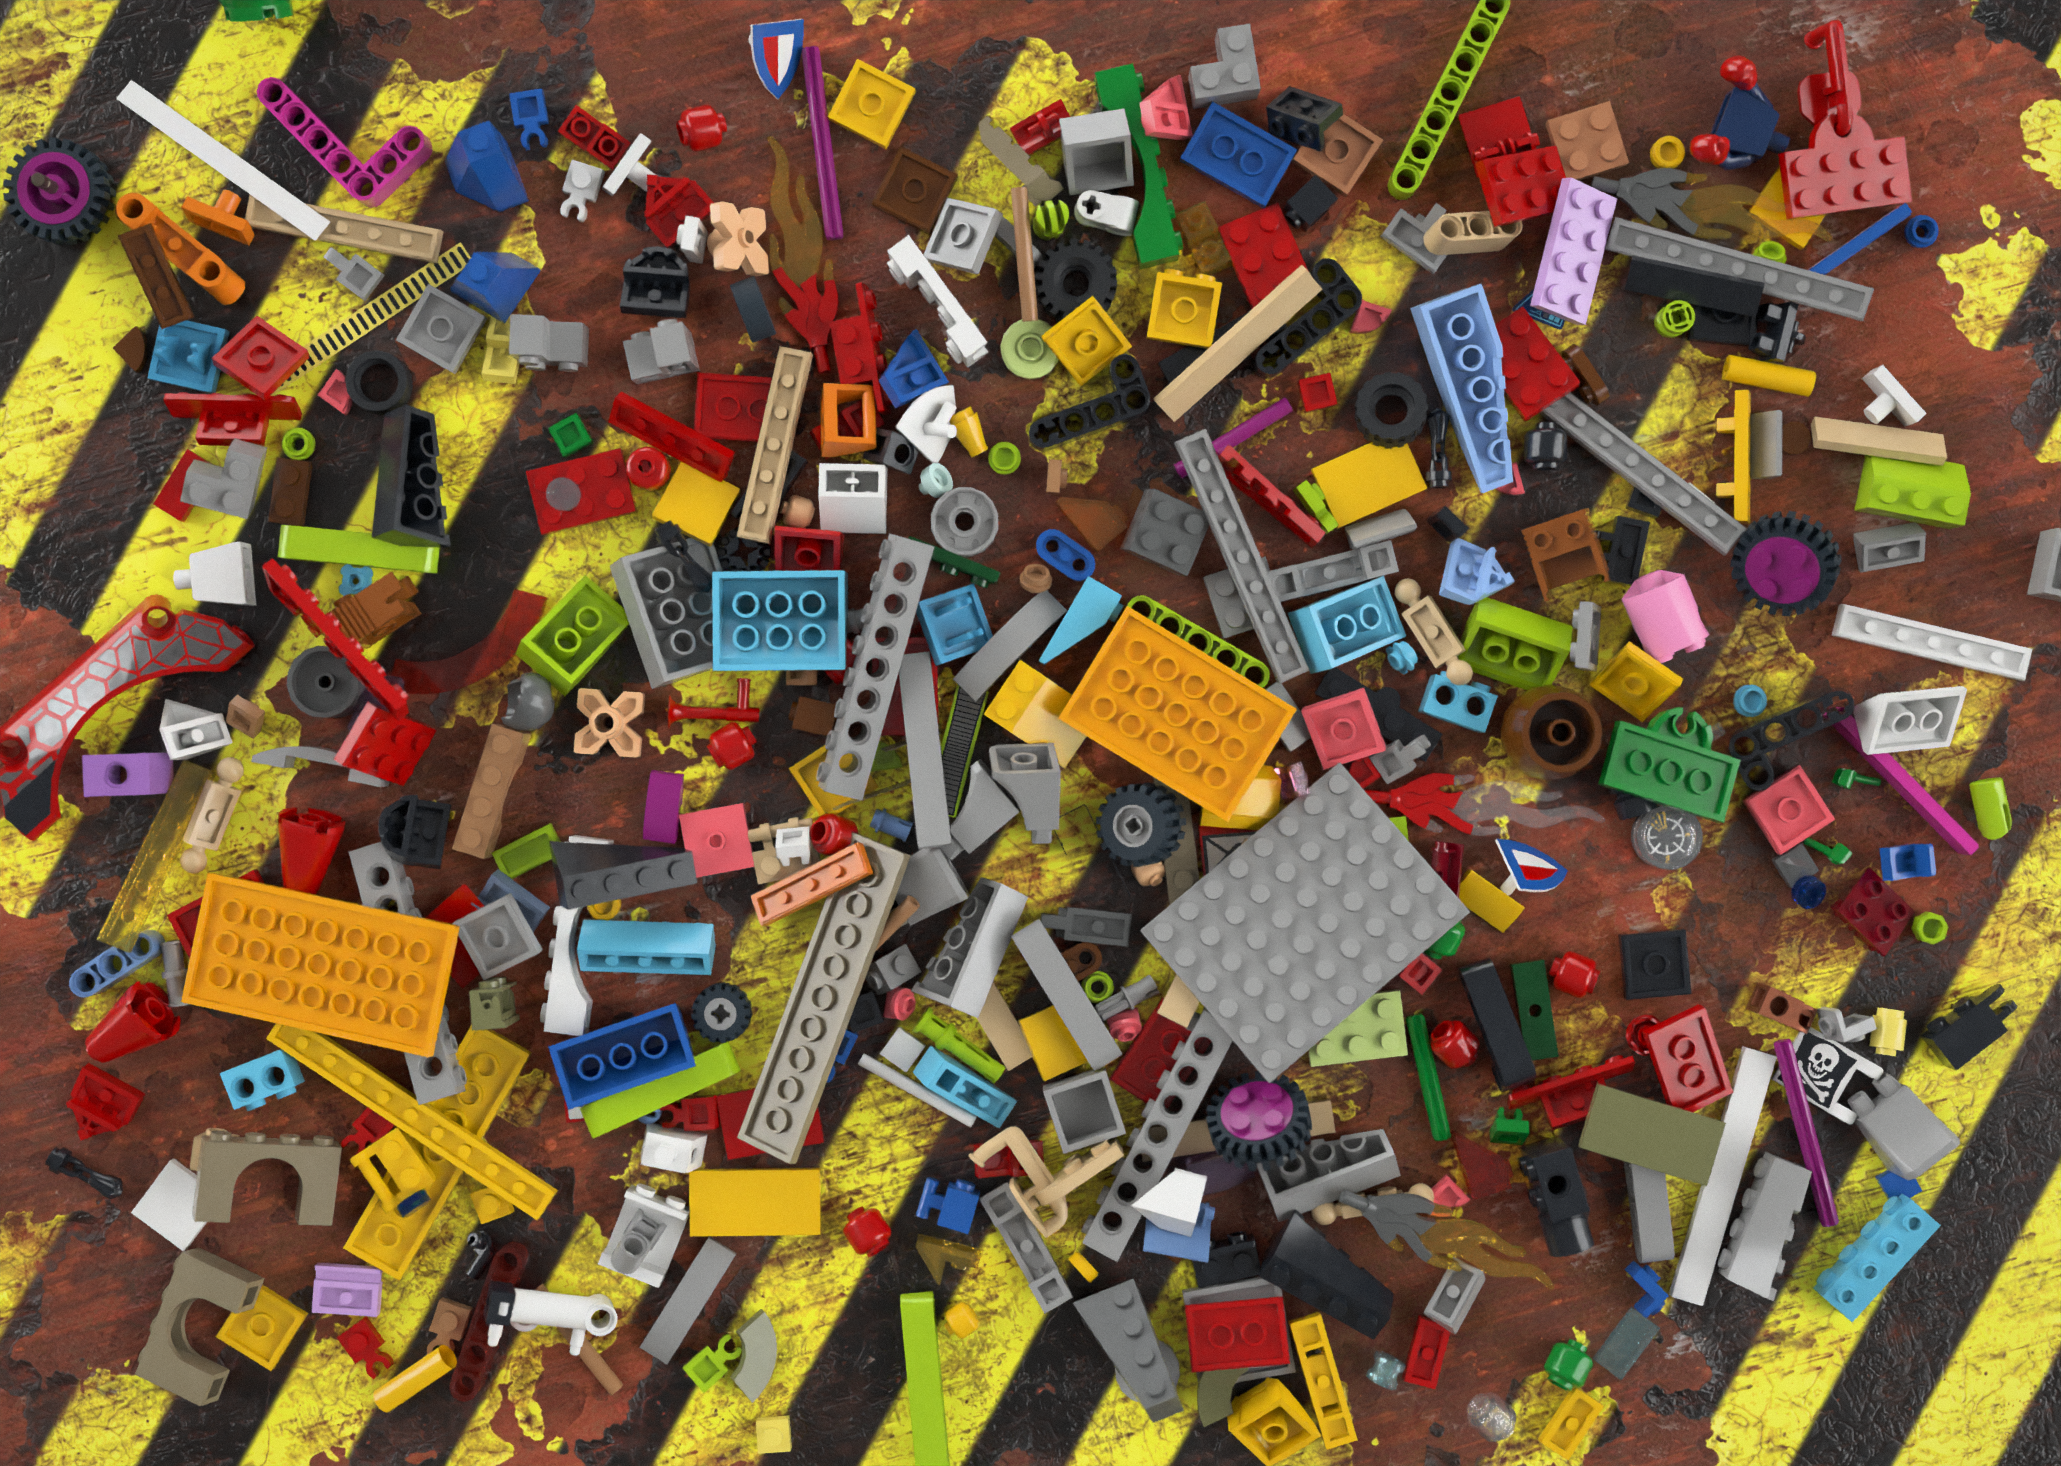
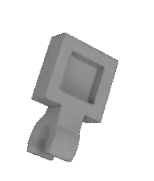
[324,247,385,301]
[1369,734,1431,784]

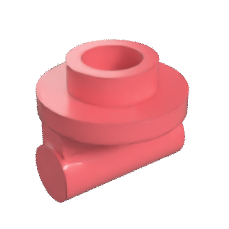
[883,986,916,1021]
[1107,1007,1142,1042]

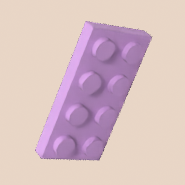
[1530,178,1617,325]

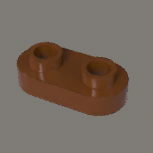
[1561,344,1610,406]
[1060,942,1102,981]

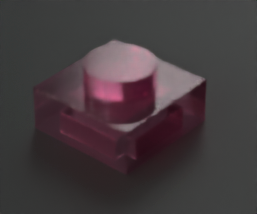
[1274,762,1310,800]

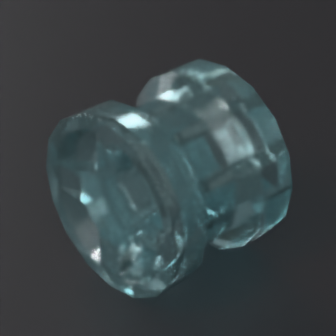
[1366,1351,1406,1390]

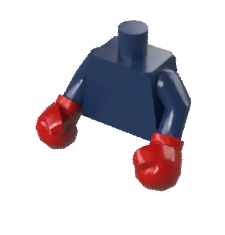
[1690,55,1790,171]

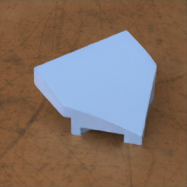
[1439,538,1515,605]

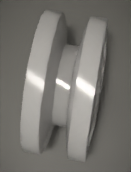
[931,487,998,557]

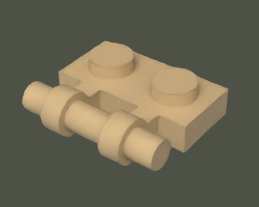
[748,817,821,884]

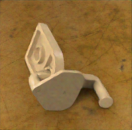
[969,1127,1124,1238]

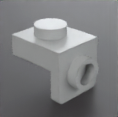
[866,944,921,995]
[1817,1007,1877,1043]

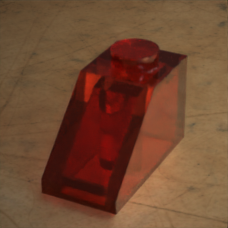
[1450,1130,1514,1200]

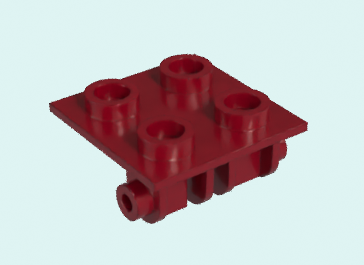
[1831,867,1915,957]

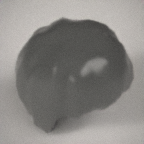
[501,672,554,731]

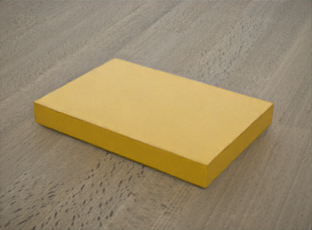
[1311,442,1427,529]

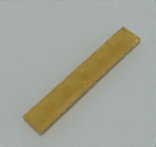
[97,759,216,953]

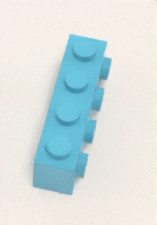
[577,920,716,975]
[1813,1194,1941,1322]

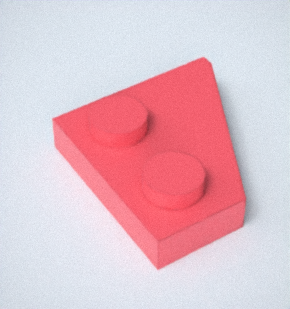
[1139,75,1193,141]

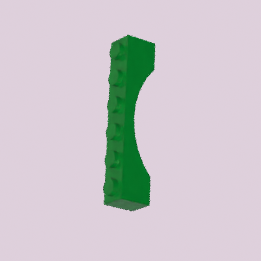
[1094,63,1183,270]

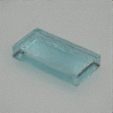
[1593,1306,1660,1380]

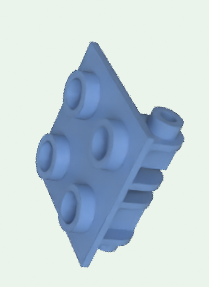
[1143,1202,1215,1263]

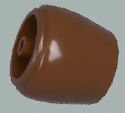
[1500,684,1602,781]

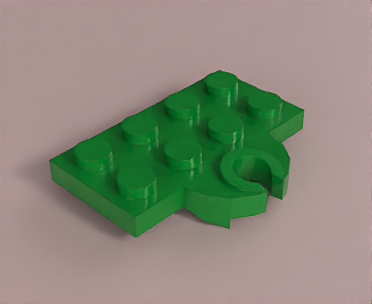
[1598,707,1740,823]

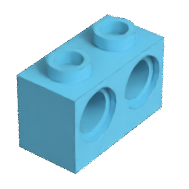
[1418,671,1498,733]
[220,1049,305,1111]

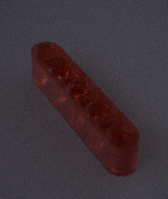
[449,1241,529,1402]

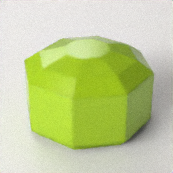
[1911,911,1948,945]

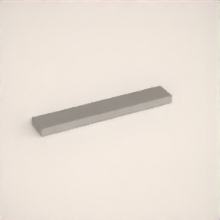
[899,651,952,850]

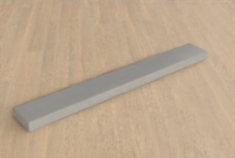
[1605,217,1874,321]
[1539,393,1747,556]
[1174,429,1309,684]

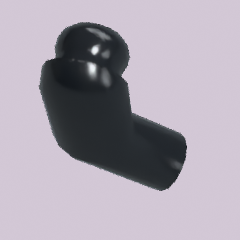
[465,1230,495,1280]

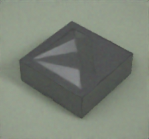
[1771,843,1819,888]

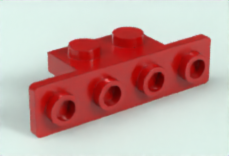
[829,282,893,415]
[163,392,302,446]
[1507,1055,1635,1130]

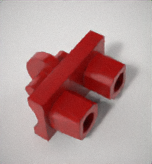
[1010,99,1070,156]

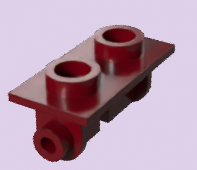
[1431,841,1464,898]

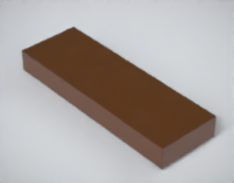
[118,223,194,329]

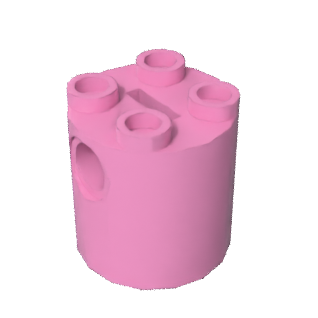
[1621,570,1709,663]

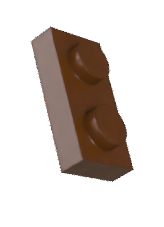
[268,457,313,527]

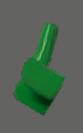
[1832,768,1881,789]
[1803,837,1852,865]

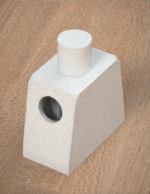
[173,542,256,606]
[641,1123,708,1173]

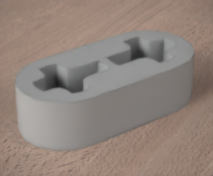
[994,216,1044,269]

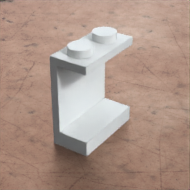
[598,1184,690,1288]

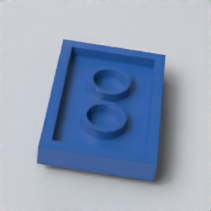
[1180,101,1298,208]

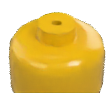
[944,1302,979,1339]

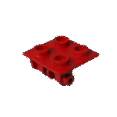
[1458,96,1540,178]

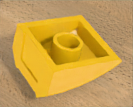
[1198,765,1281,830]
[1227,1377,1322,1466]

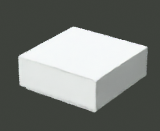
[880,1026,926,1072]

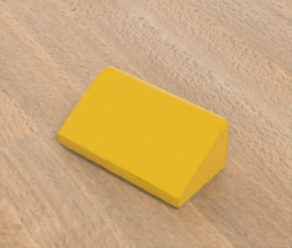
[1459,869,1525,933]

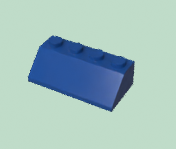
[549,1003,696,1110]

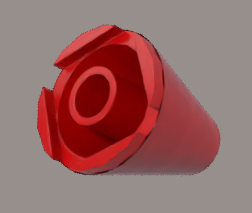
[277,807,346,895]
[85,981,181,1063]

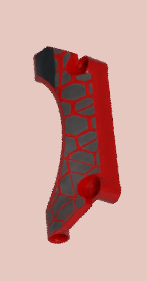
[0,594,255,841]

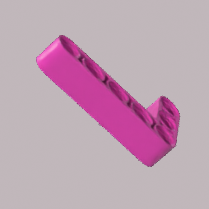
[257,77,433,208]

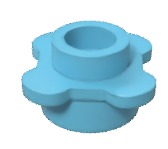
[338,564,373,596]
[1386,641,1418,674]

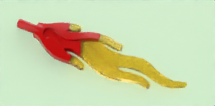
[767,136,839,374]

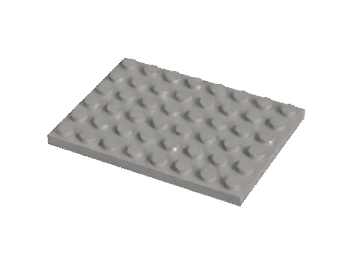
[1140,762,1470,1083]

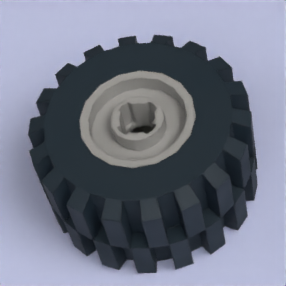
[1096,783,1186,867]

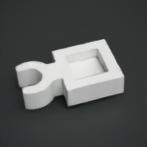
[560,160,605,223]

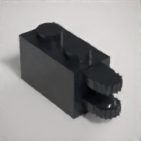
[1920,984,2018,1071]

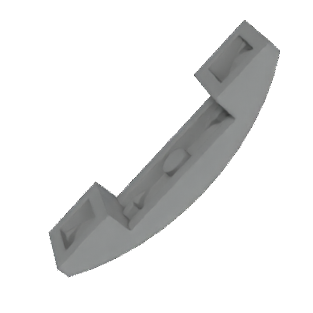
[1267,540,1399,602]
[953,591,1068,702]
[251,746,390,787]
[979,1182,1073,1314]
[640,1236,737,1364]

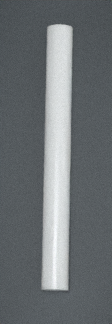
[858,1053,977,1128]

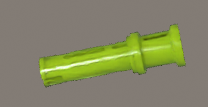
[912,1007,1006,1084]

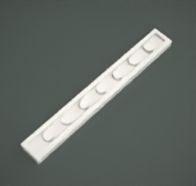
[1669,1046,1777,1306]

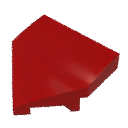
[644,174,714,249]
[66,1063,146,1141]

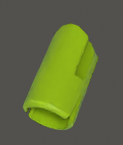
[1033,200,1069,241]
[1969,777,2012,840]

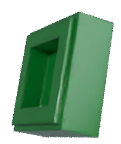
[548,413,594,458]

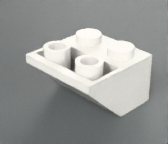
[819,463,888,534]

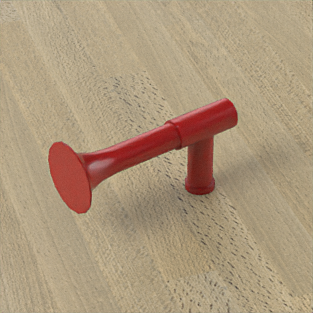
[668,678,759,729]

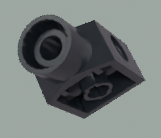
[1518,1136,1594,1257]

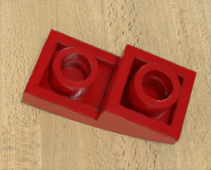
[557,105,631,170]

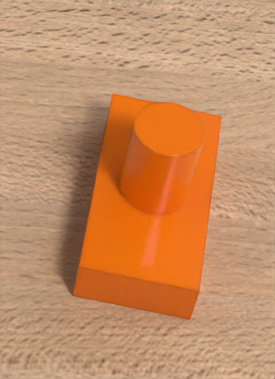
[181,190,255,246]

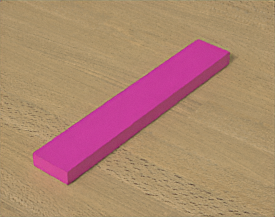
[1822,707,1979,855]

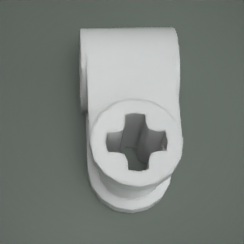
[1074,190,1139,236]

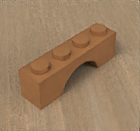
[452,724,531,859]

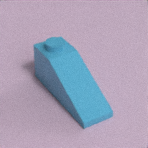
[1039,576,1124,665]
[913,1045,1017,1128]

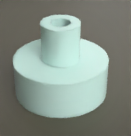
[919,463,953,498]

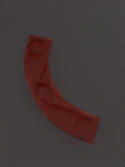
[389,589,548,695]

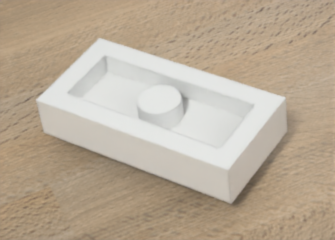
[677,216,708,264]

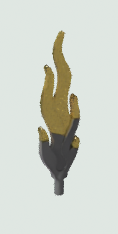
[1591,168,1833,242]
[1339,1190,1554,1290]

